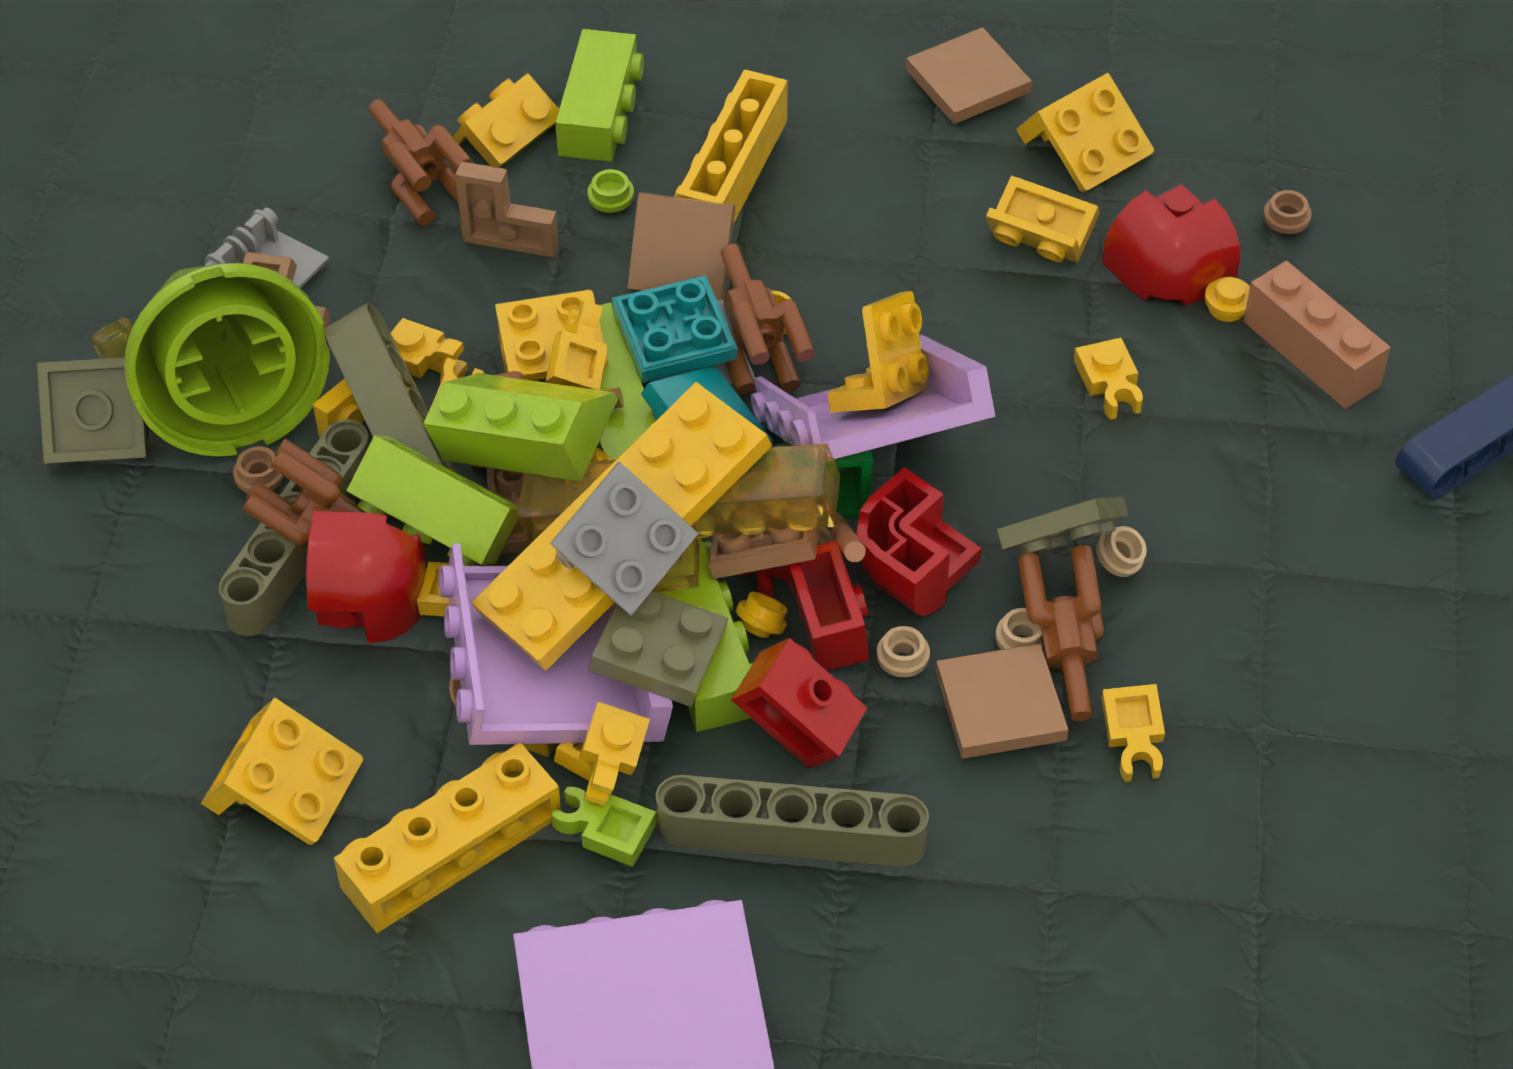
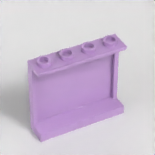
[751,335,996,464]
[439,544,673,745]
[513,900,774,1069]

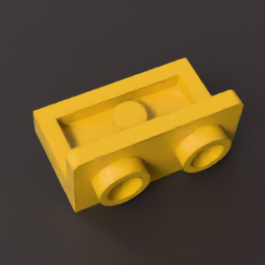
[453,73,559,168]
[986,175,1100,263]

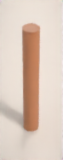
[825,512,866,562]

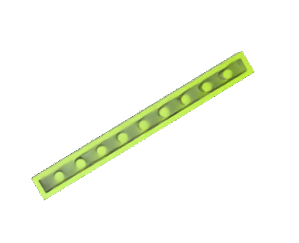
[597,302,753,733]

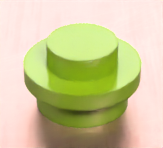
[587,169,634,213]

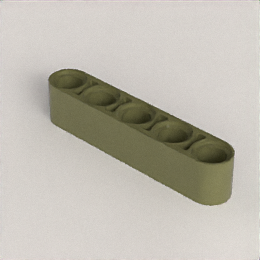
[324,302,459,474]
[219,420,370,636]
[655,775,929,867]

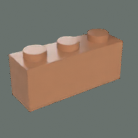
[1243,260,1391,409]

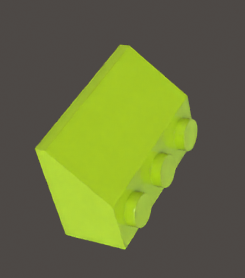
[423,373,618,482]

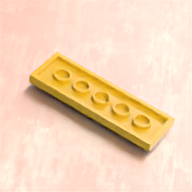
[471,382,772,671]

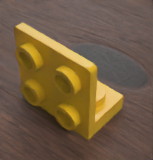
[1016,73,1154,193]
[495,290,608,382]
[827,291,929,413]
[201,697,363,845]

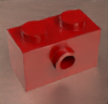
[787,540,869,671]
[731,638,867,769]

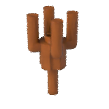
[368,99,473,226]
[720,244,815,395]
[241,439,365,546]
[1018,545,1104,722]

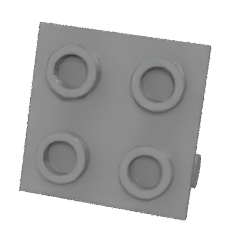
[204,208,330,288]
[550,461,699,616]

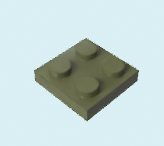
[37,357,149,464]
[997,497,1129,555]
[589,591,728,707]

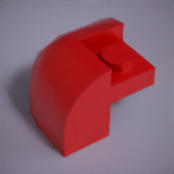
[1102,184,1240,306]
[856,467,982,617]
[306,511,427,644]

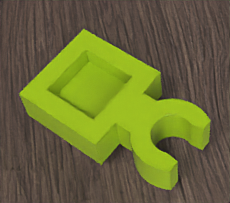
[551,787,657,867]

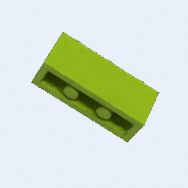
[556,29,644,162]
[346,435,523,566]

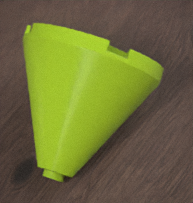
[124,263,330,456]

